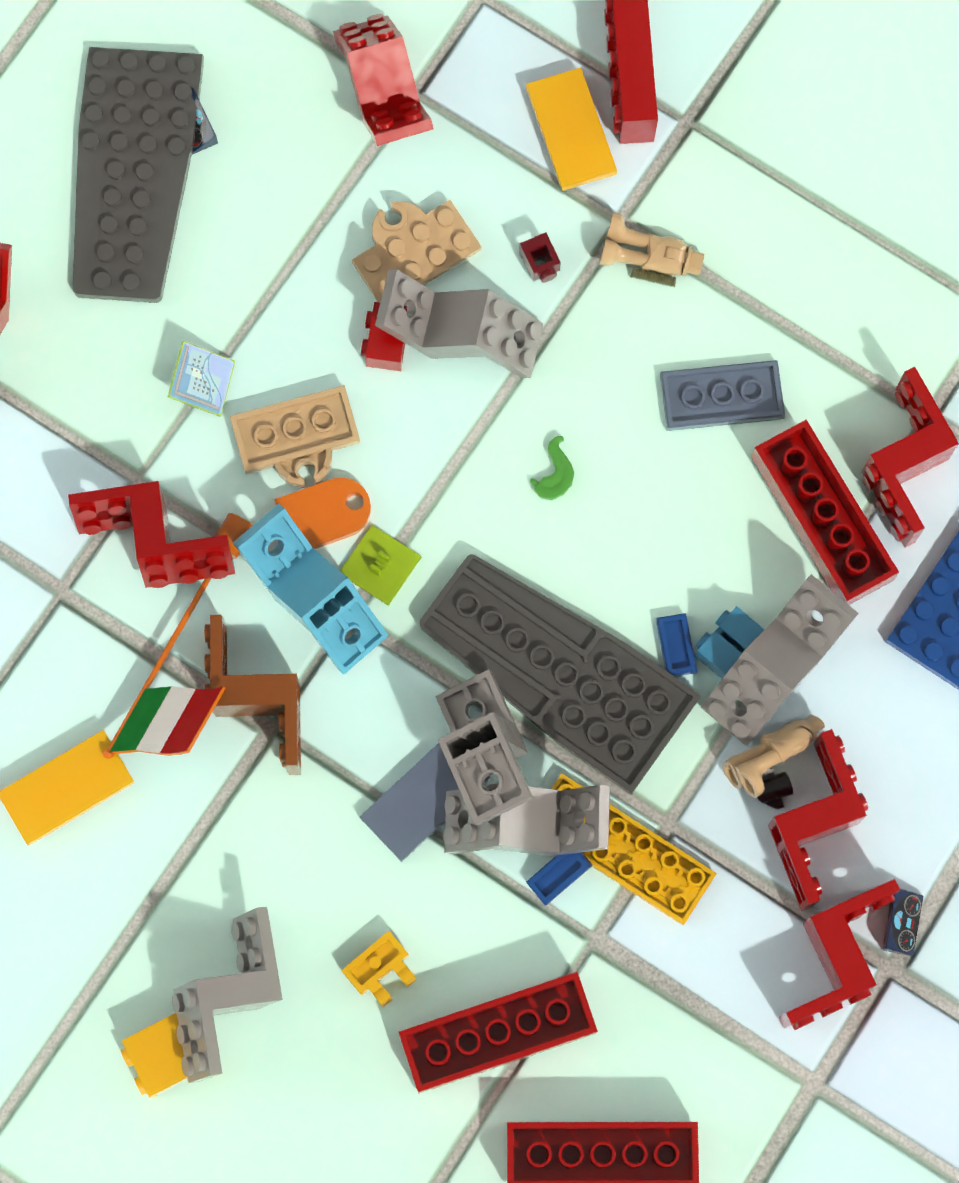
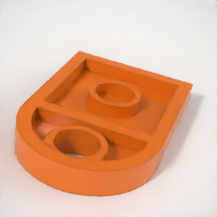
[274,477,371,549]

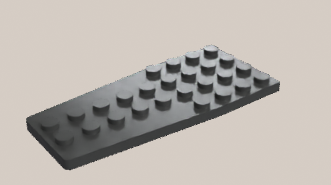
[72,47,204,303]
[419,554,702,795]

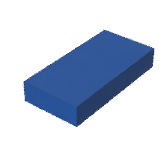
[656,613,697,677]
[526,852,593,906]

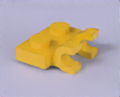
[341,931,417,1008]

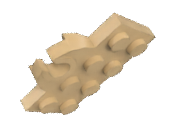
[352,200,482,303]
[230,385,361,488]

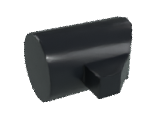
[757,767,794,810]

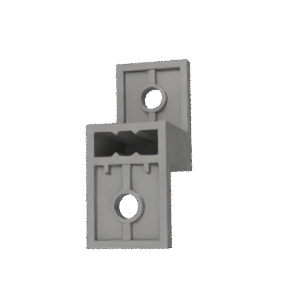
[375,269,543,378]
[701,574,859,746]
[435,669,533,826]
[443,783,610,856]
[172,906,283,1083]

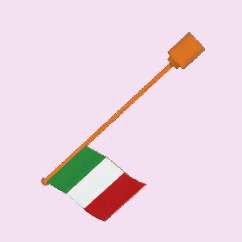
[102,513,253,759]

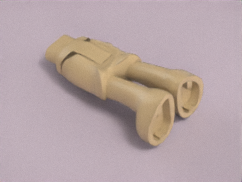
[599,212,705,276]
[722,714,825,798]

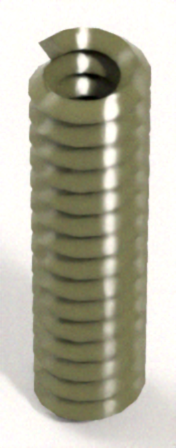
[630,267,676,288]

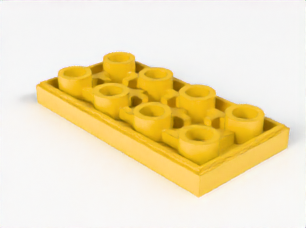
[526,67,618,191]
[0,730,135,846]

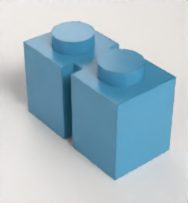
[695,606,764,679]

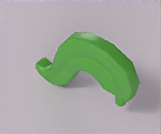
[530,436,574,501]

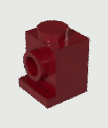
[519,232,561,283]

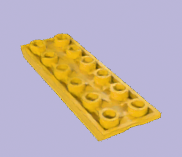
[551,773,717,926]

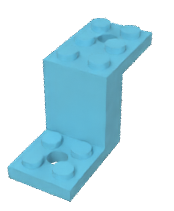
[233,504,389,675]

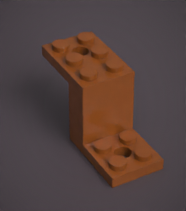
[204,615,301,775]

